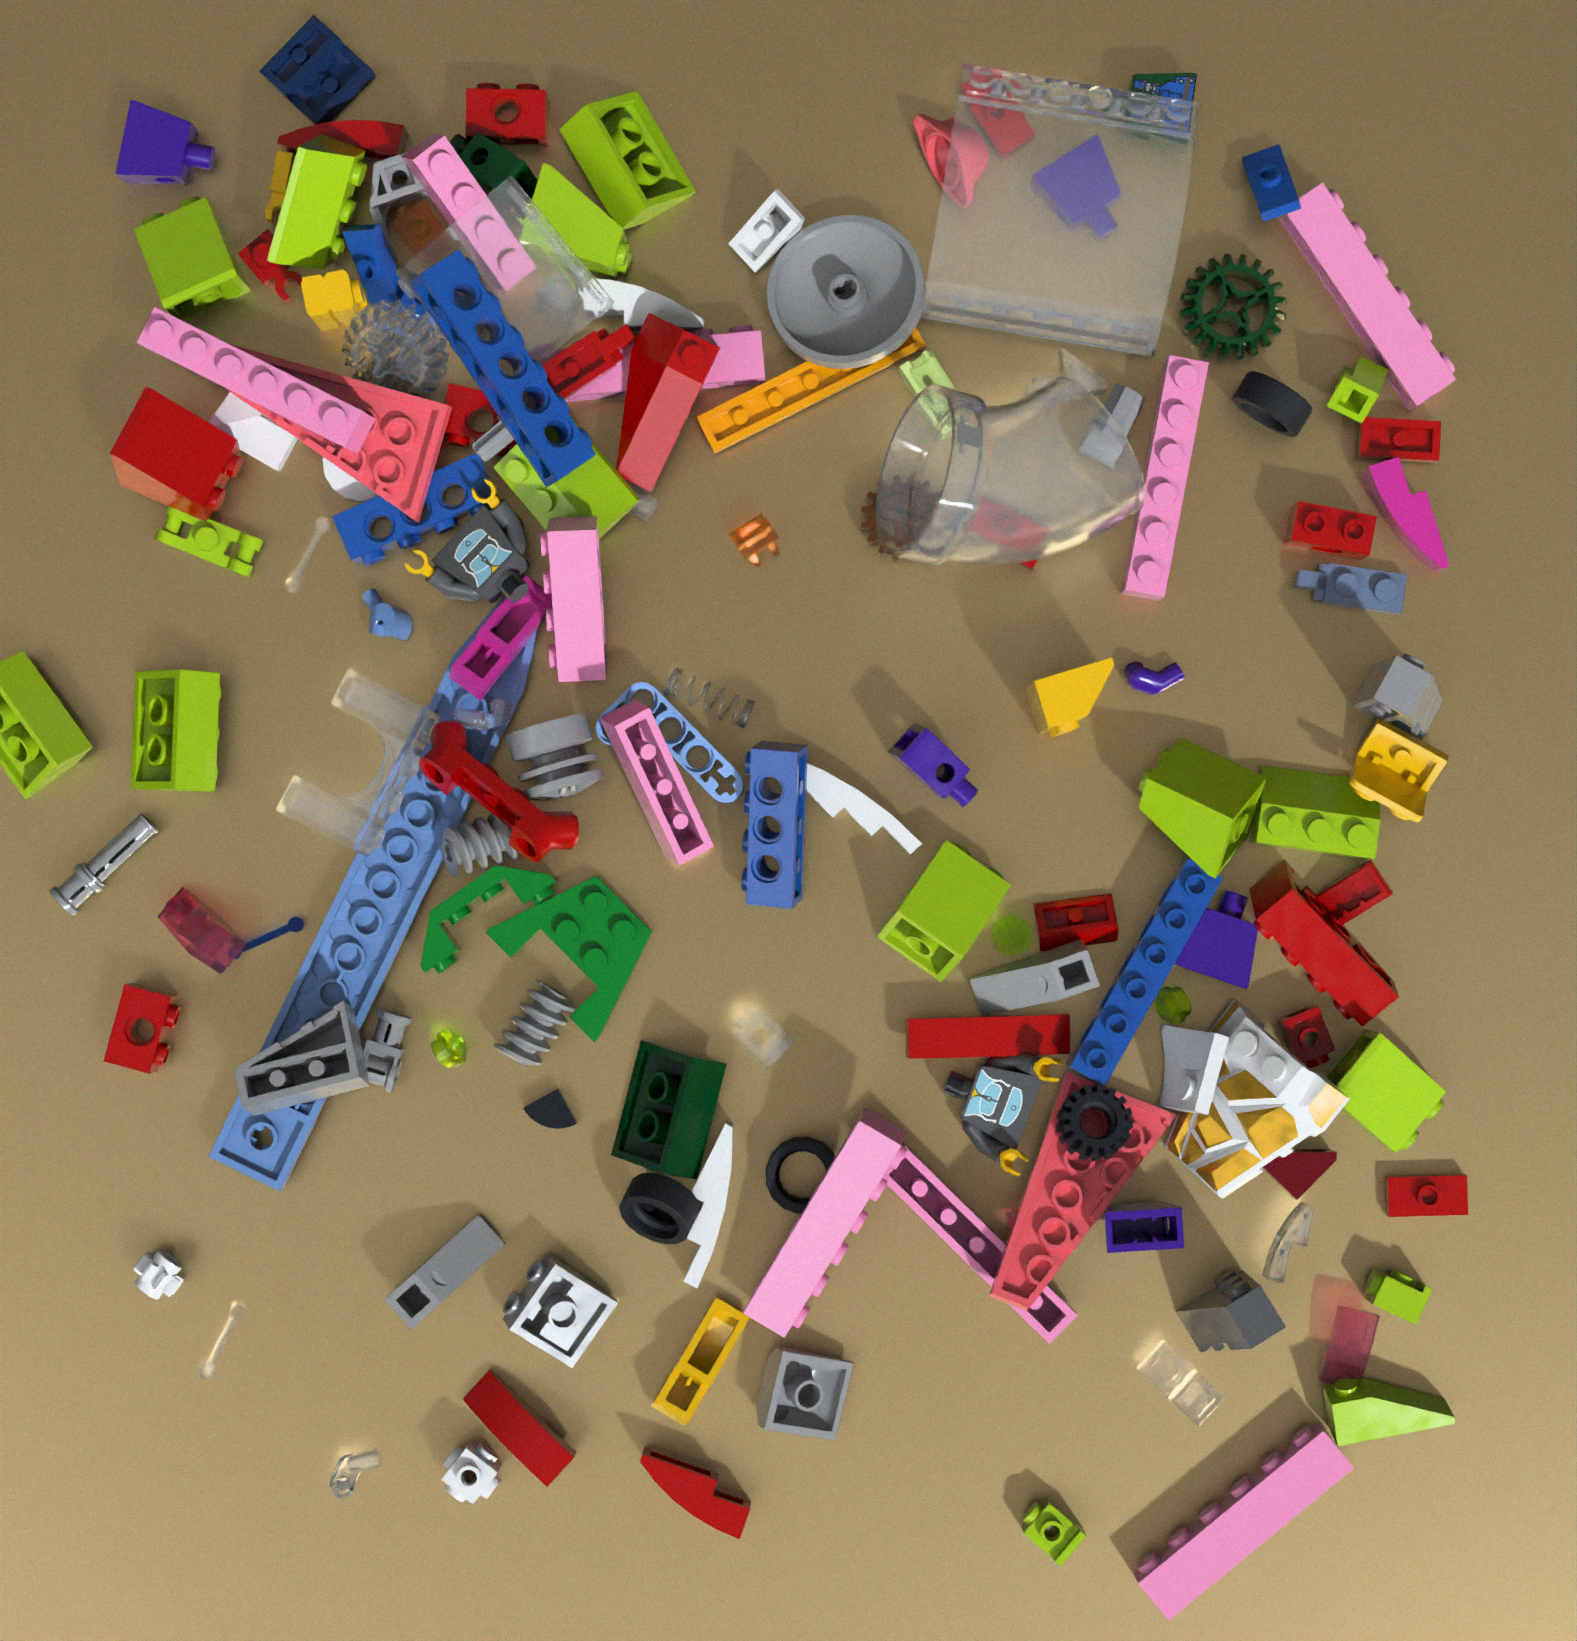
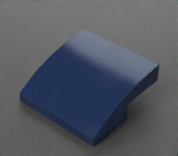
[259,15,375,125]

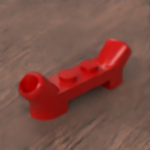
[419,720,579,863]

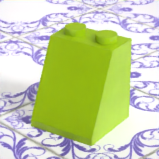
[520,163,632,281]
[134,196,251,321]
[1138,738,1266,878]
[877,839,1011,982]
[1326,1029,1446,1153]

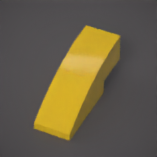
[650,1297,750,1426]

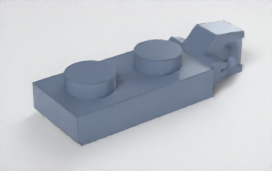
[1294,563,1407,615]

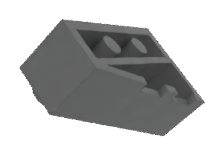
[1175,1270,1286,1352]

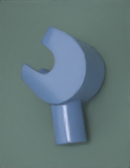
[362,589,412,640]

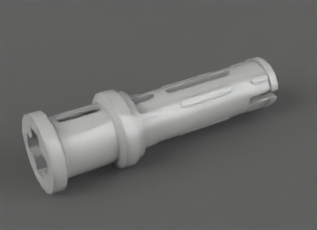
[49,813,158,916]

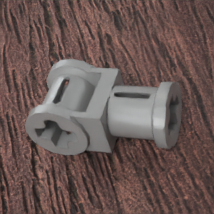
[363,1008,412,1093]

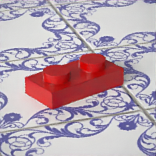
[1357,417,1441,463]

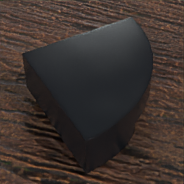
[523,1088,578,1129]

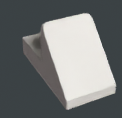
[728,189,805,272]

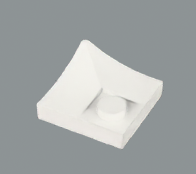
[208,392,298,472]
[1159,1025,1229,1115]

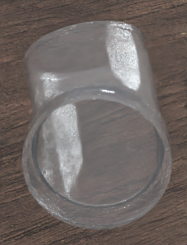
[876,376,1145,566]

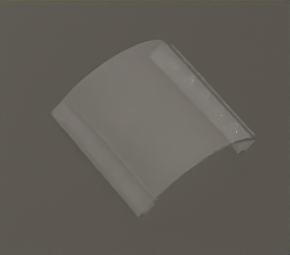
[920,63,1199,357]

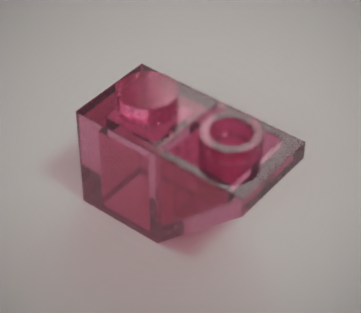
[157,886,247,974]

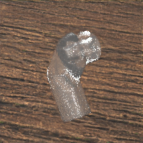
[453,699,513,731]
[330,1447,381,1499]

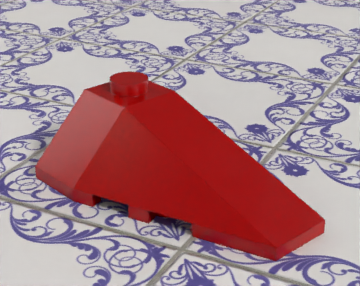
[616,313,721,492]

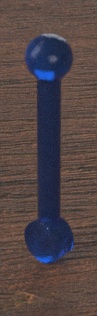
[226,917,304,960]

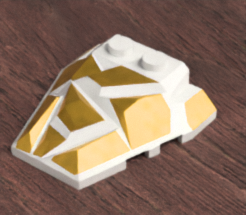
[1164,999,1350,1198]

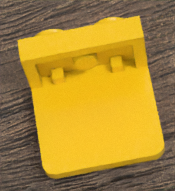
[1349,717,1448,822]

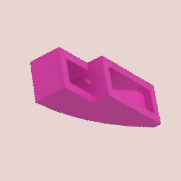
[1361,457,1449,572]
[449,575,553,701]

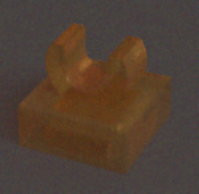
[728,513,779,567]

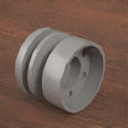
[506,713,604,801]

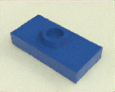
[1241,144,1302,222]
[342,224,405,304]

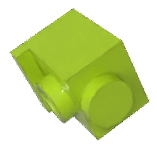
[1327,356,1388,423]
[1365,1269,1433,1325]
[1021,1497,1086,1567]

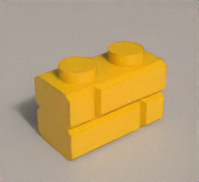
[301,269,370,331]

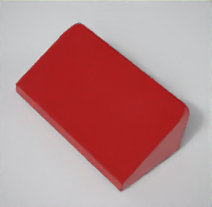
[1033,893,1118,951]

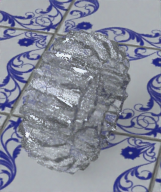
[341,299,450,398]

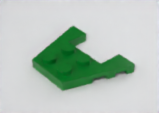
[486,876,653,1042]

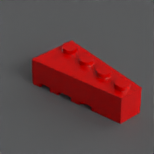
[1249,860,1399,1027]

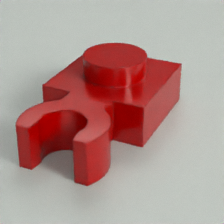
[238,229,302,303]

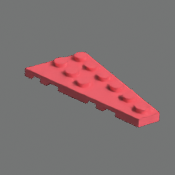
[225,344,452,522]
[989,1072,1178,1311]

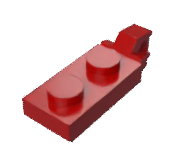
[542,324,636,400]

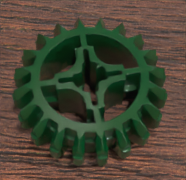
[1179,254,1287,361]

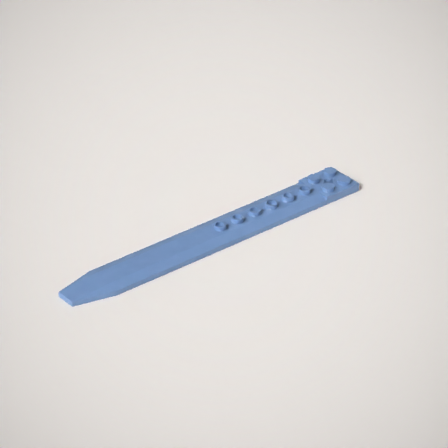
[208,595,539,1191]

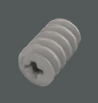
[442,814,517,877]
[493,978,576,1067]

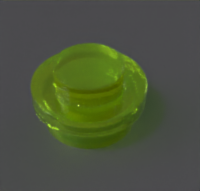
[992,916,1032,955]
[1155,986,1191,1025]
[431,1030,467,1068]

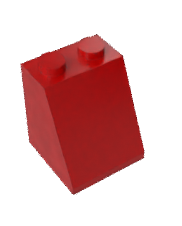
[110,386,243,522]

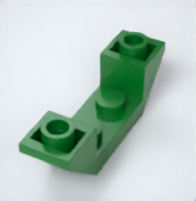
[420,865,558,974]

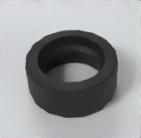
[1232,371,1312,437]
[765,1136,835,1214]
[619,1173,700,1244]

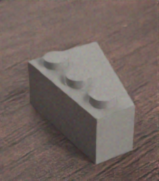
[1351,653,1443,740]
[234,1000,370,1116]

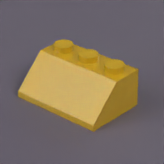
[1025,657,1115,738]

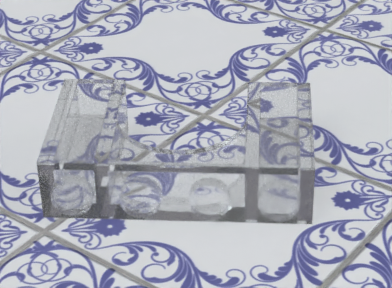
[276,668,441,857]

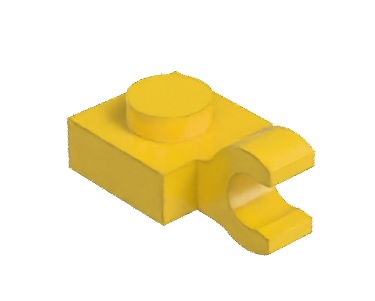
[265,150,295,223]

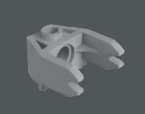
[369,151,459,262]

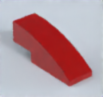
[277,120,409,160]
[463,1369,576,1487]
[640,1447,751,1539]

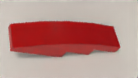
[905,1014,1070,1059]

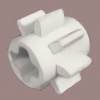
[133,1249,184,1300]

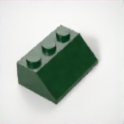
[611,1040,727,1180]

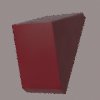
[1263,1149,1337,1200]

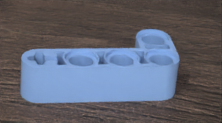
[595,682,744,804]

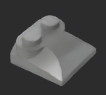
[756,1346,854,1440]

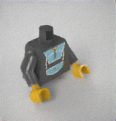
[404,478,530,603]
[943,1053,1062,1176]

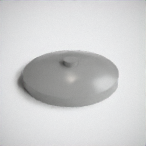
[767,215,926,369]

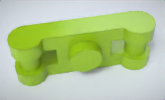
[154,506,263,577]

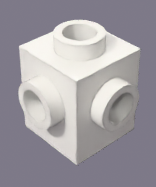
[441,1440,502,1504]

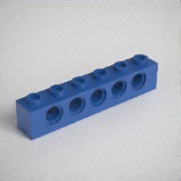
[410,249,596,488]
[1066,858,1223,1087]

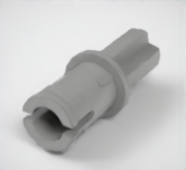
[471,395,536,462]

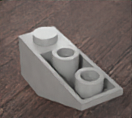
[969,939,1100,1016]
[384,1214,505,1329]

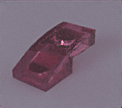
[1318,1305,1380,1384]

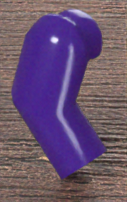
[1124,661,1185,695]

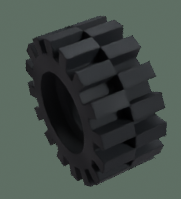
[1056,1084,1133,1162]

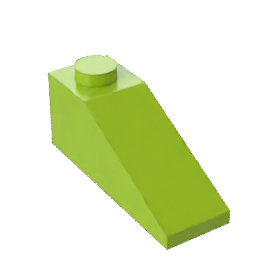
[1323,1378,1455,1447]

